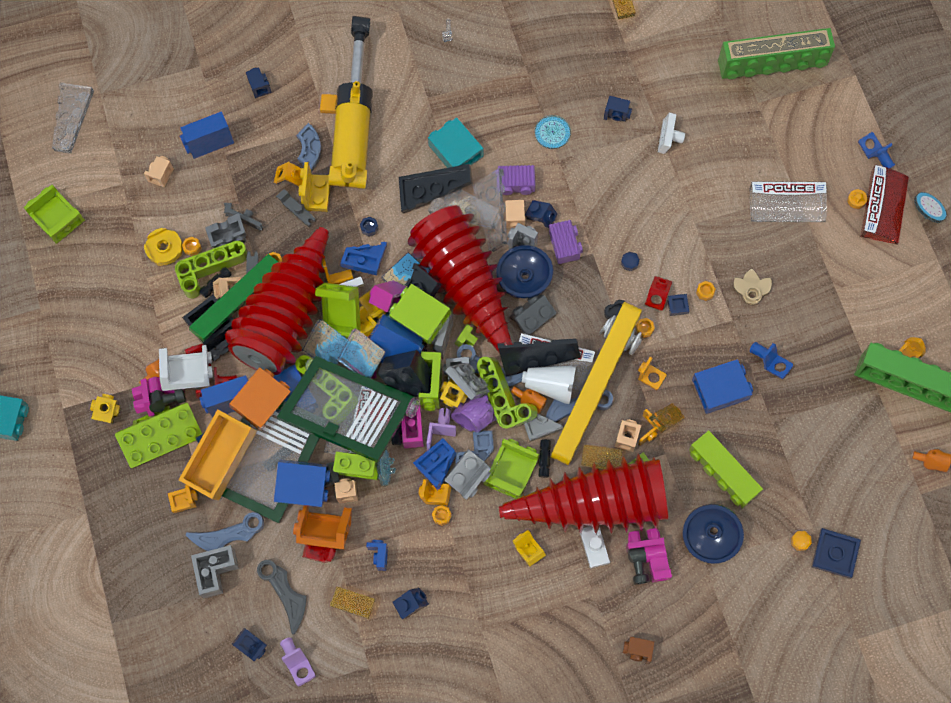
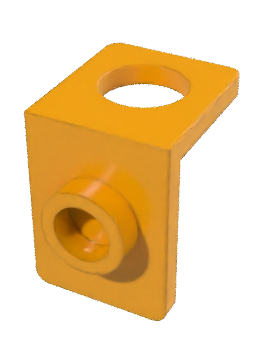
[274,162,303,186]
[322,259,353,284]
[638,357,666,390]
[638,409,661,446]

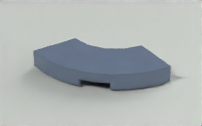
[296,123,321,172]

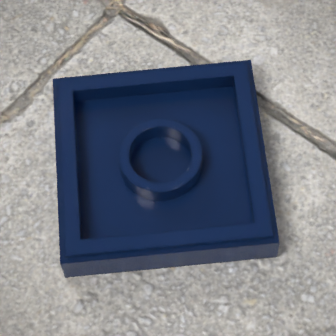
[812,528,861,579]

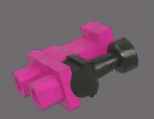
[132,377,186,417]
[626,528,672,585]

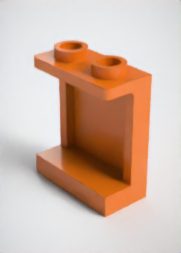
[229,367,291,431]
[293,505,352,549]

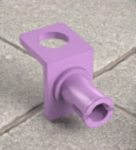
[427,408,456,451]
[280,637,316,686]

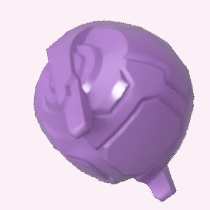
[451,395,497,433]

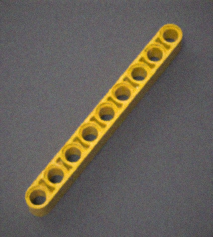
[551,302,642,465]

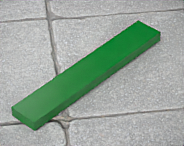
[189,254,278,342]

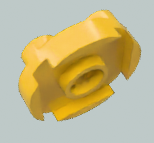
[144,228,183,266]

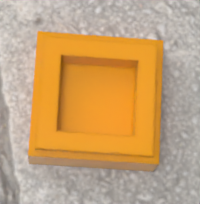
[320,94,337,114]

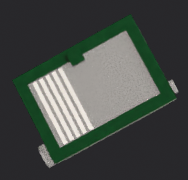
[277,356,420,463]
[220,401,328,523]

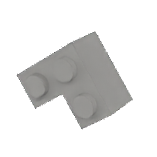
[191,545,239,598]

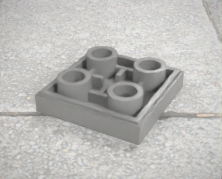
[432,311,453,359]
[445,363,490,400]

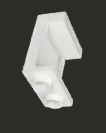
[159,345,213,391]

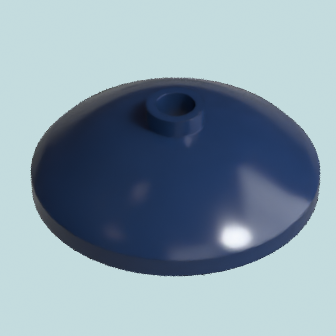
[496,245,553,298]
[683,504,744,564]

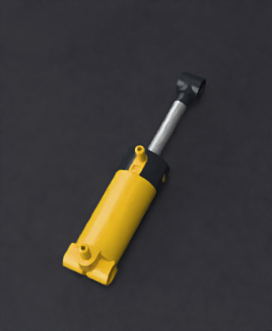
[328,16,373,189]

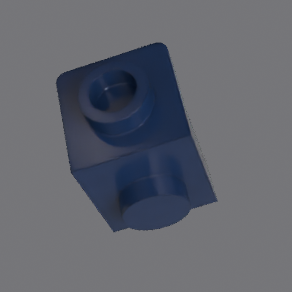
[525,200,557,228]
[392,587,429,620]
[232,628,267,661]

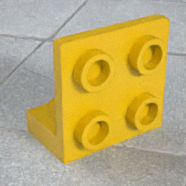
[299,162,330,212]

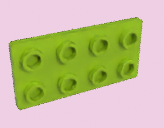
[115,402,202,468]

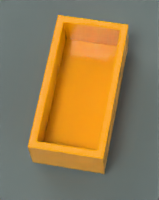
[179,409,258,500]

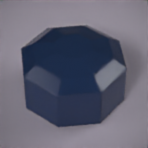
[360,217,379,237]
[621,251,640,271]

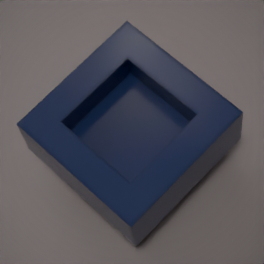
[667,294,690,316]

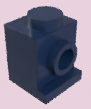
[246,67,272,98]
[603,95,632,122]

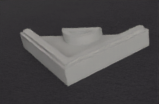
[523,408,564,441]

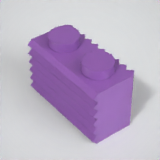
[498,165,535,195]
[549,220,583,264]

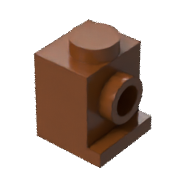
[622,636,655,664]

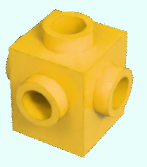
[440,378,468,408]
[90,394,120,424]

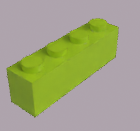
[689,430,763,509]

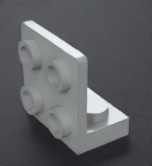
[444,449,491,500]

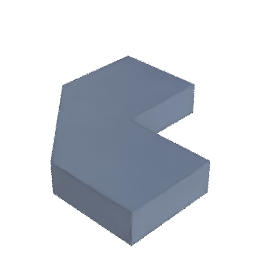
[455,430,494,463]

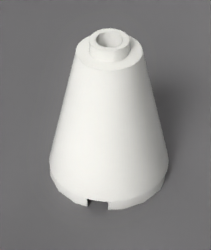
[522,365,576,404]

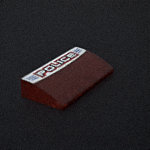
[860,165,909,245]

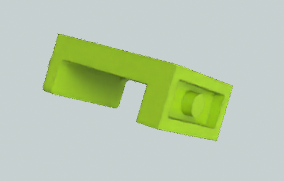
[24,184,85,244]
[315,283,361,338]
[389,284,452,345]
[418,352,443,411]
[484,439,539,499]
[333,452,378,480]

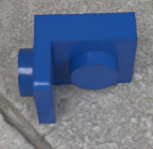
[366,540,388,571]

